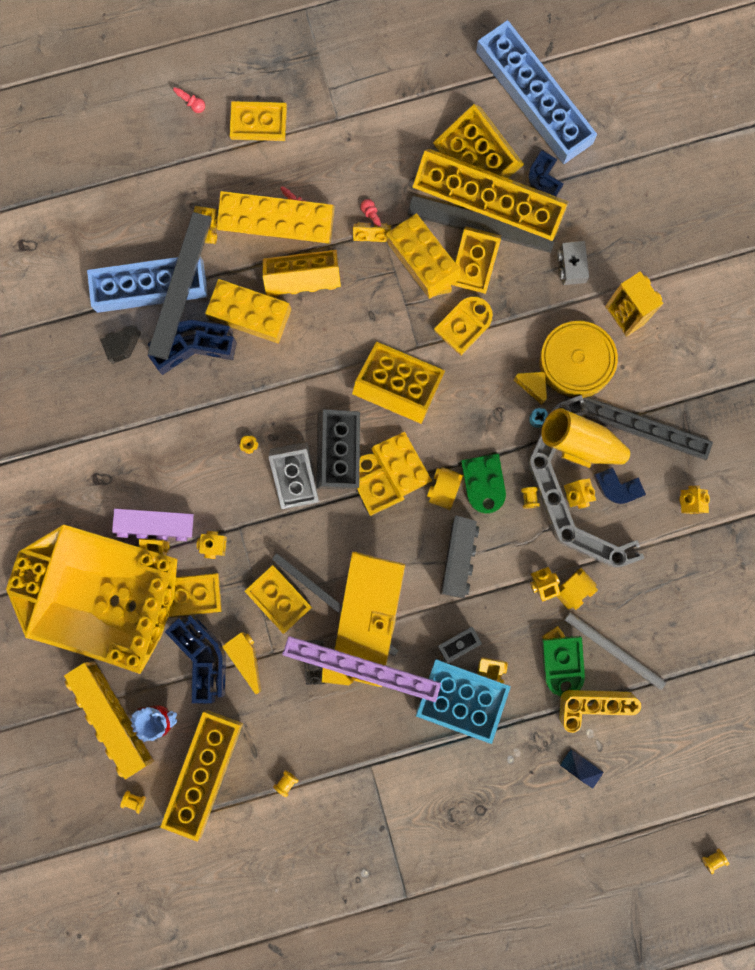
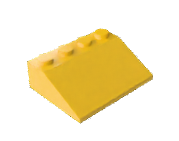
[433,104,524,178]
[352,341,445,424]

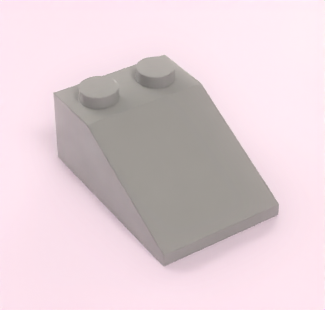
[269,442,319,509]

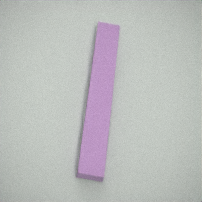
[282,636,441,702]

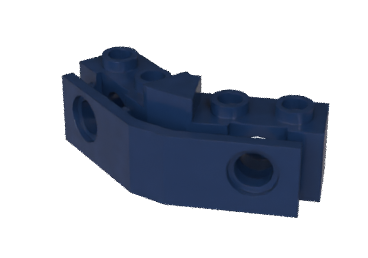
[147,320,237,375]
[165,615,226,704]

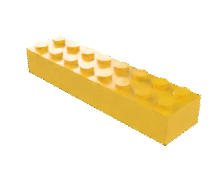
[413,149,569,241]

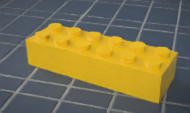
[217,191,335,244]
[64,661,154,780]
[160,710,243,842]

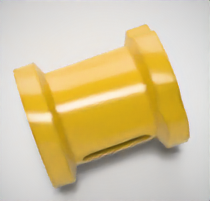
[521,487,540,509]
[273,770,299,797]
[120,790,146,814]
[701,849,729,875]

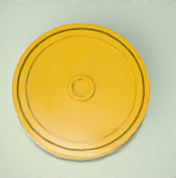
[539,321,618,398]

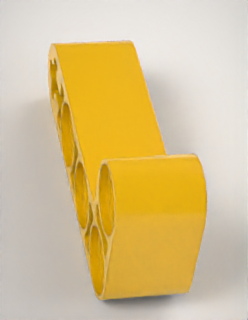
[559,690,641,733]

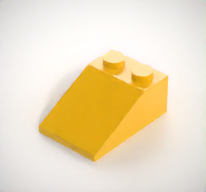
[451,226,502,294]

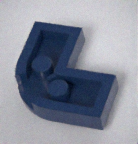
[528,150,564,197]
[594,467,646,504]

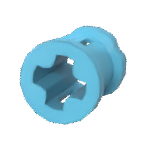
[529,408,549,428]

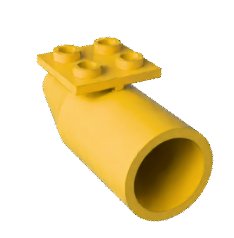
[541,408,630,468]

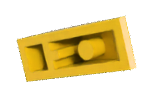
[222,632,261,694]

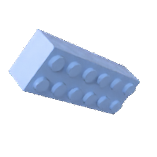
[87,256,208,313]

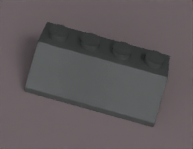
[316,409,360,489]
[440,516,479,598]

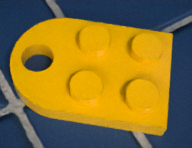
[434,297,493,356]
[357,454,405,516]

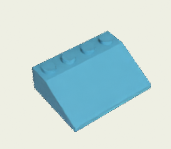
[415,659,511,744]

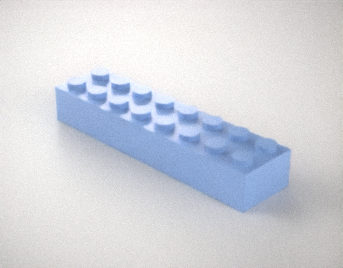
[476,20,597,164]

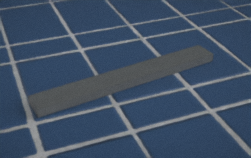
[408,196,556,253]
[148,212,212,360]
[565,396,713,461]
[272,553,399,656]

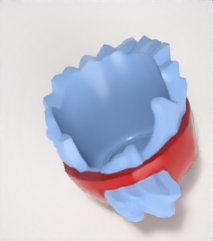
[130,705,177,742]

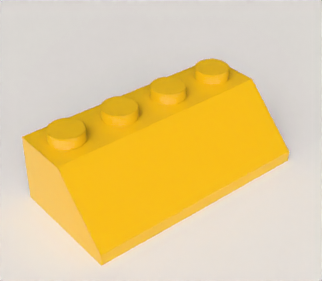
[263,250,341,296]

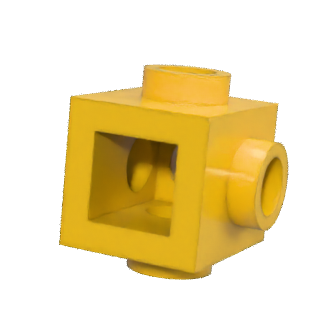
[564,478,596,509]
[679,485,710,514]
[197,531,227,559]
[530,567,560,602]

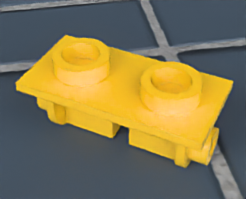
[353,222,391,242]

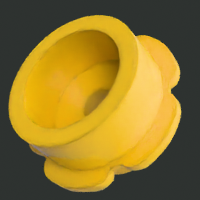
[239,435,258,454]

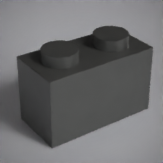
[437,627,482,663]

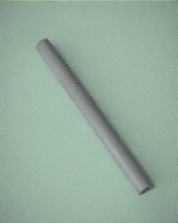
[564,612,666,690]

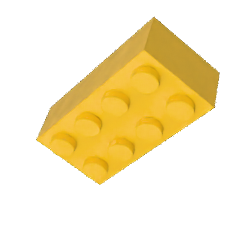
[386,213,460,299]
[605,271,664,337]
[205,279,292,344]

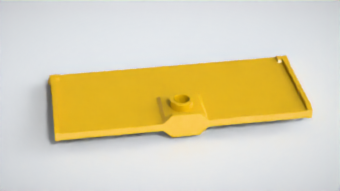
[335,552,406,687]

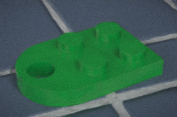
[461,454,506,514]
[542,636,585,696]

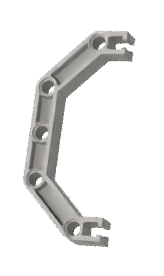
[528,395,644,568]

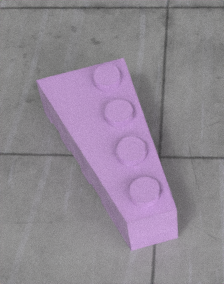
[112,509,194,542]

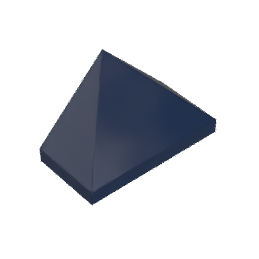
[560,749,604,789]

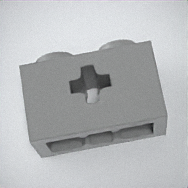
[557,241,589,285]

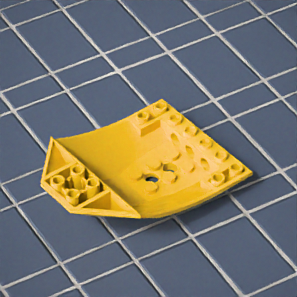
[6,525,177,674]

